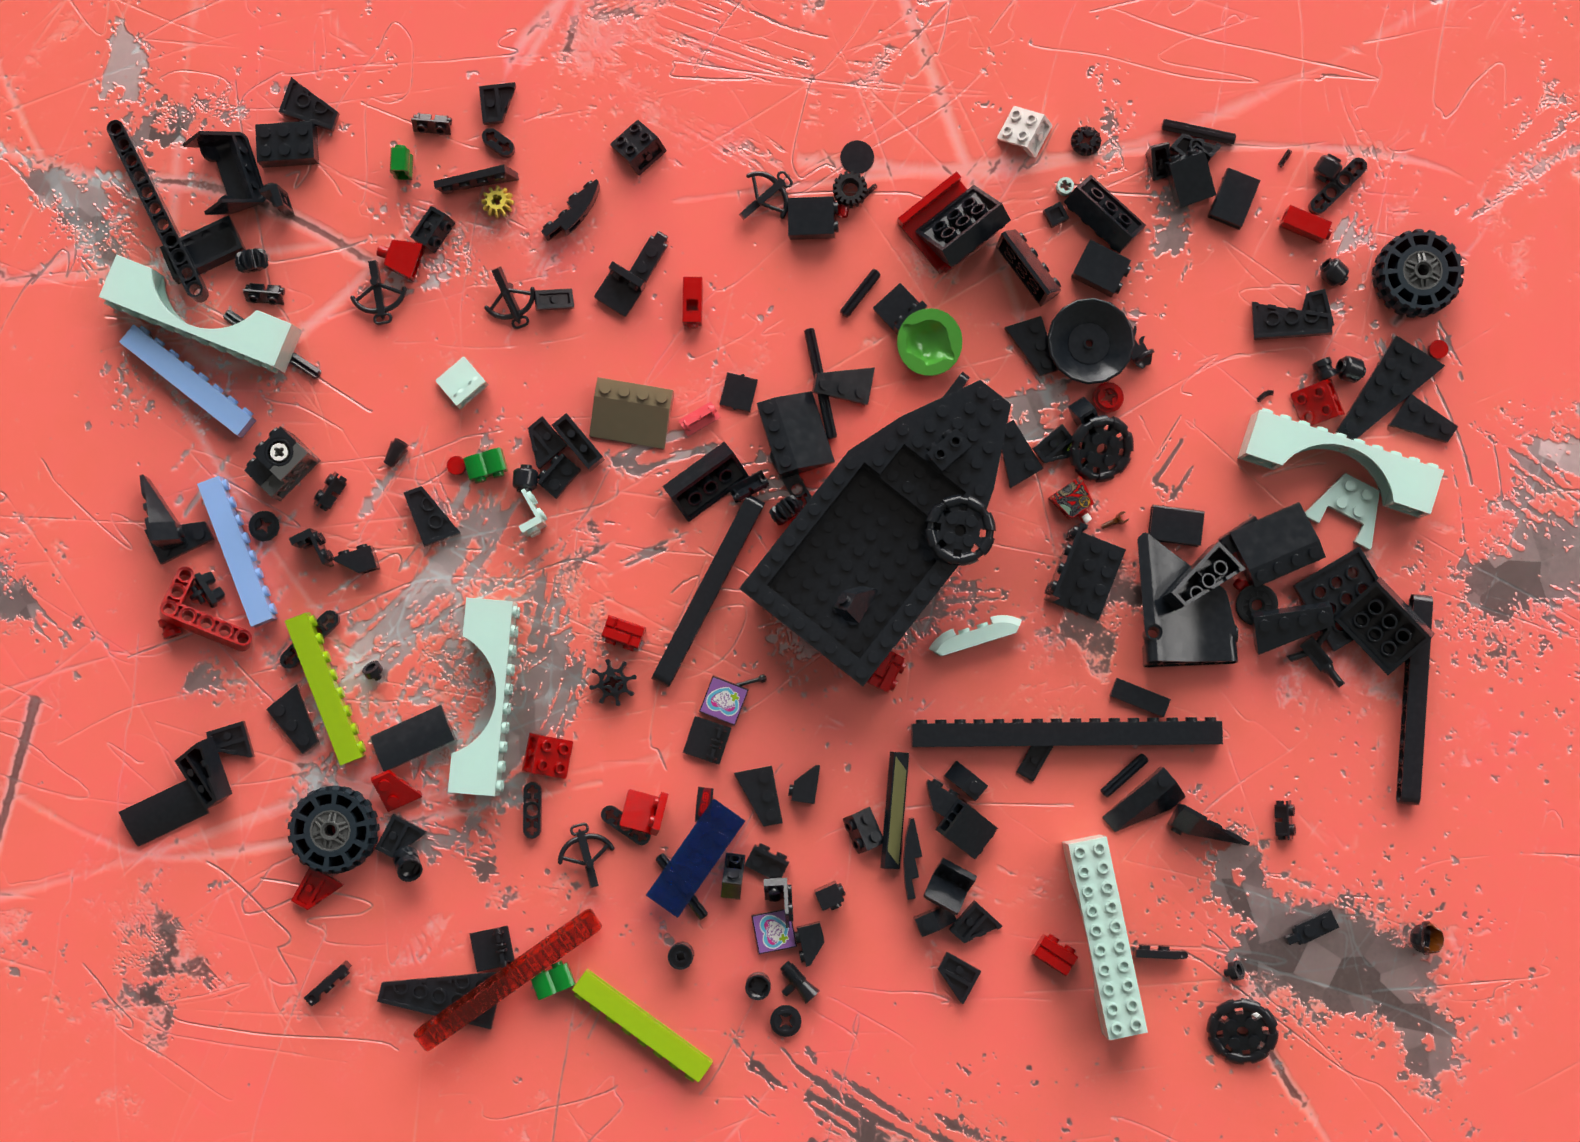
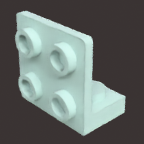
[436,357,489,409]

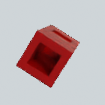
[1279,205,1333,244]
[682,277,703,329]

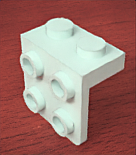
[519,489,548,538]

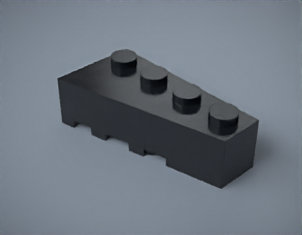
[1162,541,1246,611]
[1250,602,1334,655]

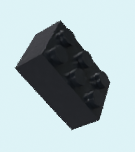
[255,121,319,168]

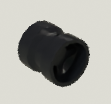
[1312,357,1337,382]

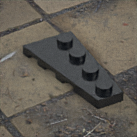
[1252,302,1332,340]

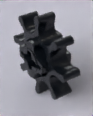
[589,659,637,706]

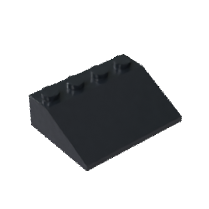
[915,185,1011,267]
[996,229,1061,307]
[757,391,835,479]
[1229,502,1326,588]
[1334,577,1435,675]

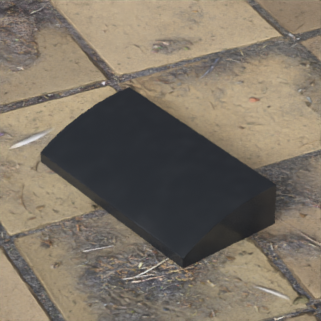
[160,215,246,284]
[371,705,457,772]
[119,780,209,847]

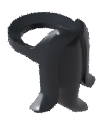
[1131,326,1155,369]

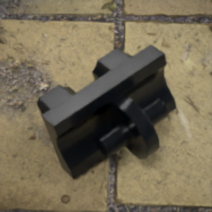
[190,571,225,609]

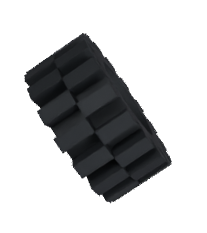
[833,171,867,208]

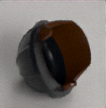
[1410,921,1444,955]

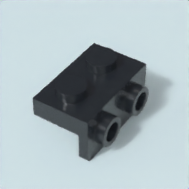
[843,807,883,854]

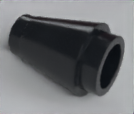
[384,438,409,467]

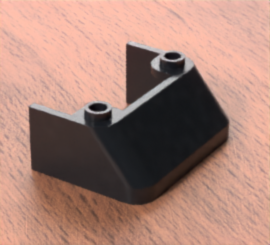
[183,131,266,215]

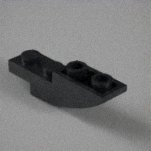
[541,179,600,241]

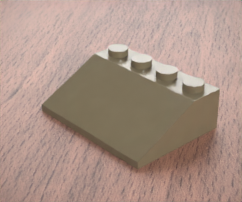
[589,377,674,449]

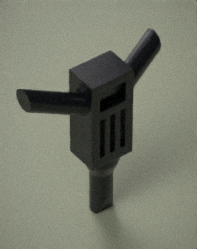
[1287,628,1345,688]

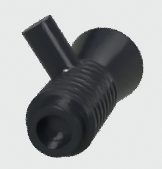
[780,961,820,1004]

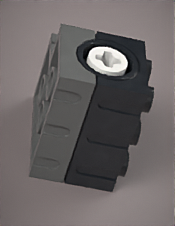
[244,426,321,501]

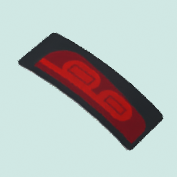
[695,787,714,823]

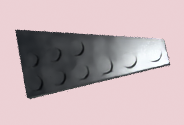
[1336,335,1445,440]
[377,971,506,1029]

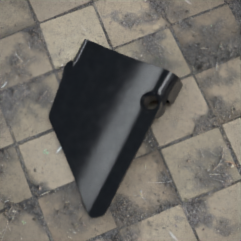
[1137,532,1238,667]

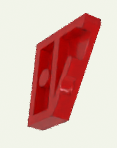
[371,770,422,812]
[291,867,344,910]

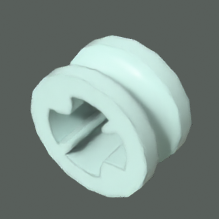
[1056,177,1074,196]

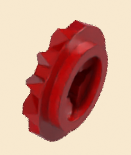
[1093,382,1124,413]

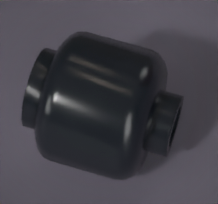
[1314,153,1342,183]
[1320,258,1349,287]
[1336,356,1366,383]
[512,464,538,493]

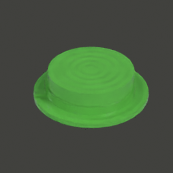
[897,308,962,376]

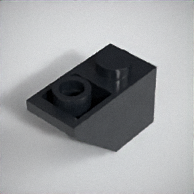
[333,544,381,575]
[926,779,960,817]
[721,853,745,900]
[794,921,824,967]

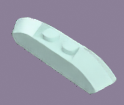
[929,615,1022,656]

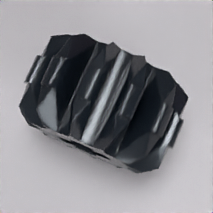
[235,248,269,273]
[769,495,802,525]

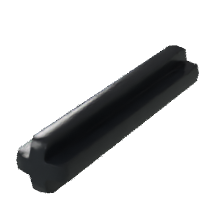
[840,269,881,317]
[1100,754,1149,797]

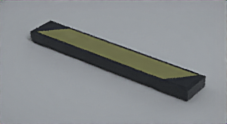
[880,752,909,869]

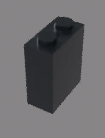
[1164,148,1216,208]
[788,196,839,240]
[1071,239,1131,297]
[935,798,998,859]

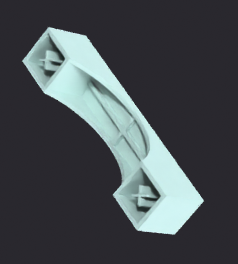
[99,254,302,374]
[1238,408,1444,518]
[448,597,520,796]
[1062,834,1148,1040]

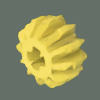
[481,185,514,219]

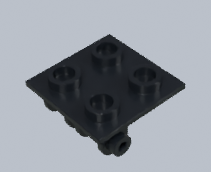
[683,716,731,764]
[470,925,515,972]

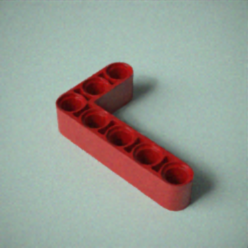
[160,566,252,652]

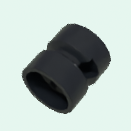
[393,846,423,882]
[668,941,694,970]
[745,972,771,1000]

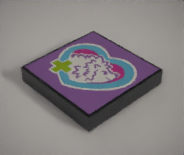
[699,675,749,726]
[752,909,797,954]

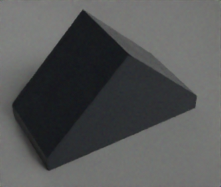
[1145,142,1170,181]

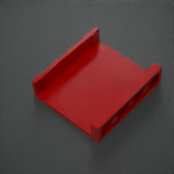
[897,171,998,274]

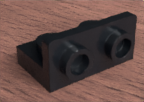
[259,183,294,216]
[410,206,455,253]
[537,454,581,499]
[745,843,789,878]

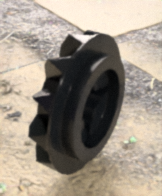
[1071,125,1102,156]
[249,511,280,542]
[770,1005,801,1037]

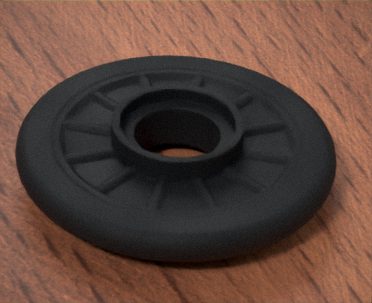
[1236,585,1278,625]

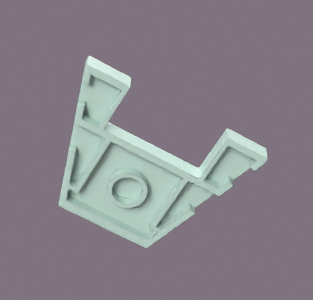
[1305,473,1380,550]

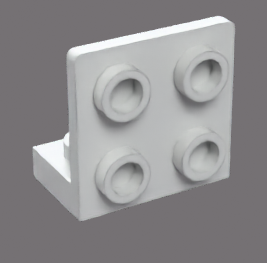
[997,106,1053,158]

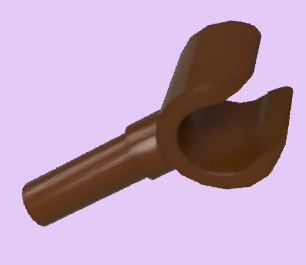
[1101,511,1129,529]

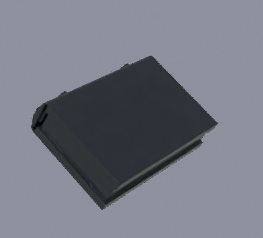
[1208,168,1261,230]
[1148,504,1205,547]

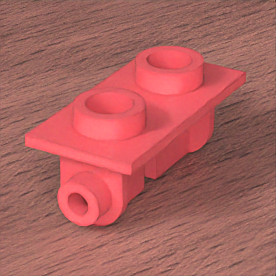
[678,401,721,437]

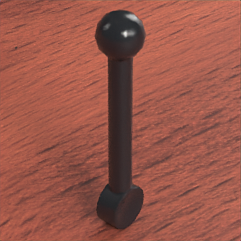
[737,674,767,686]

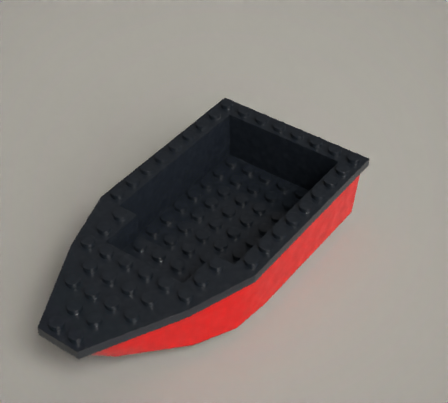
[739,380,1011,687]

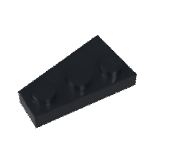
[279,77,340,132]
[1004,316,1058,377]
[812,367,875,405]
[1388,394,1459,443]
[734,766,783,826]

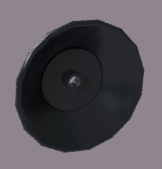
[1047,298,1135,384]

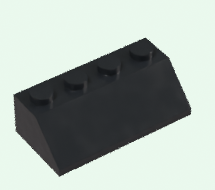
[1064,175,1146,253]
[662,442,749,522]

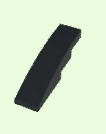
[903,818,922,900]

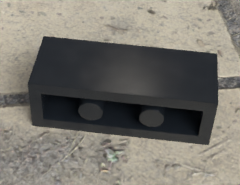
[552,413,605,472]

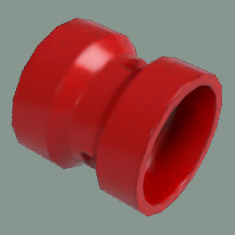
[158,619,183,640]

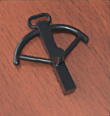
[739,171,793,220]
[350,260,407,325]
[484,266,535,329]
[558,823,614,888]

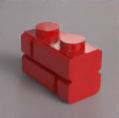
[601,615,646,652]
[867,651,907,693]
[1031,934,1078,976]

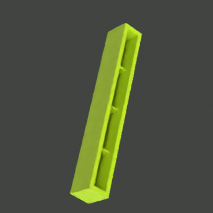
[285,612,366,765]
[572,968,713,1083]

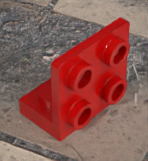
[1291,379,1345,426]
[522,733,573,779]
[619,789,669,836]

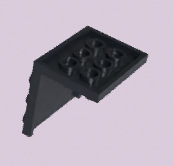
[1044,522,1126,621]

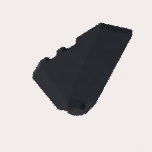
[139,474,186,551]
[1102,767,1186,832]
[1167,804,1250,846]

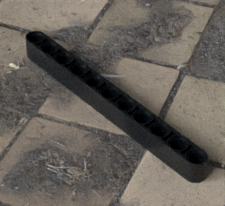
[107,120,209,303]
[651,495,765,688]
[1396,594,1433,805]

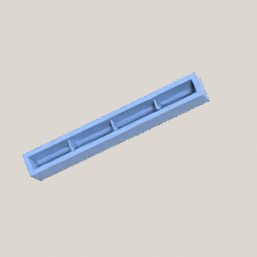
[119,324,257,438]
[197,476,278,628]

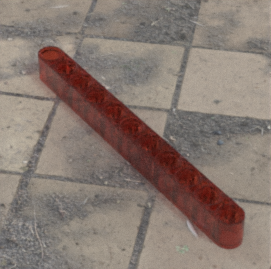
[413,909,602,1051]

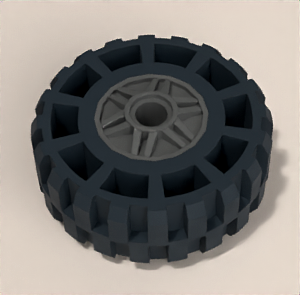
[1372,229,1464,318]
[287,786,380,874]

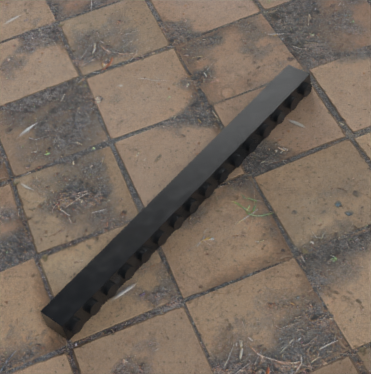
[911,717,1223,747]

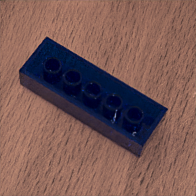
[646,799,745,918]

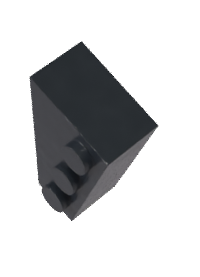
[175,736,233,810]

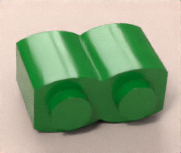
[390,145,413,180]
[463,447,508,484]
[530,960,576,1000]

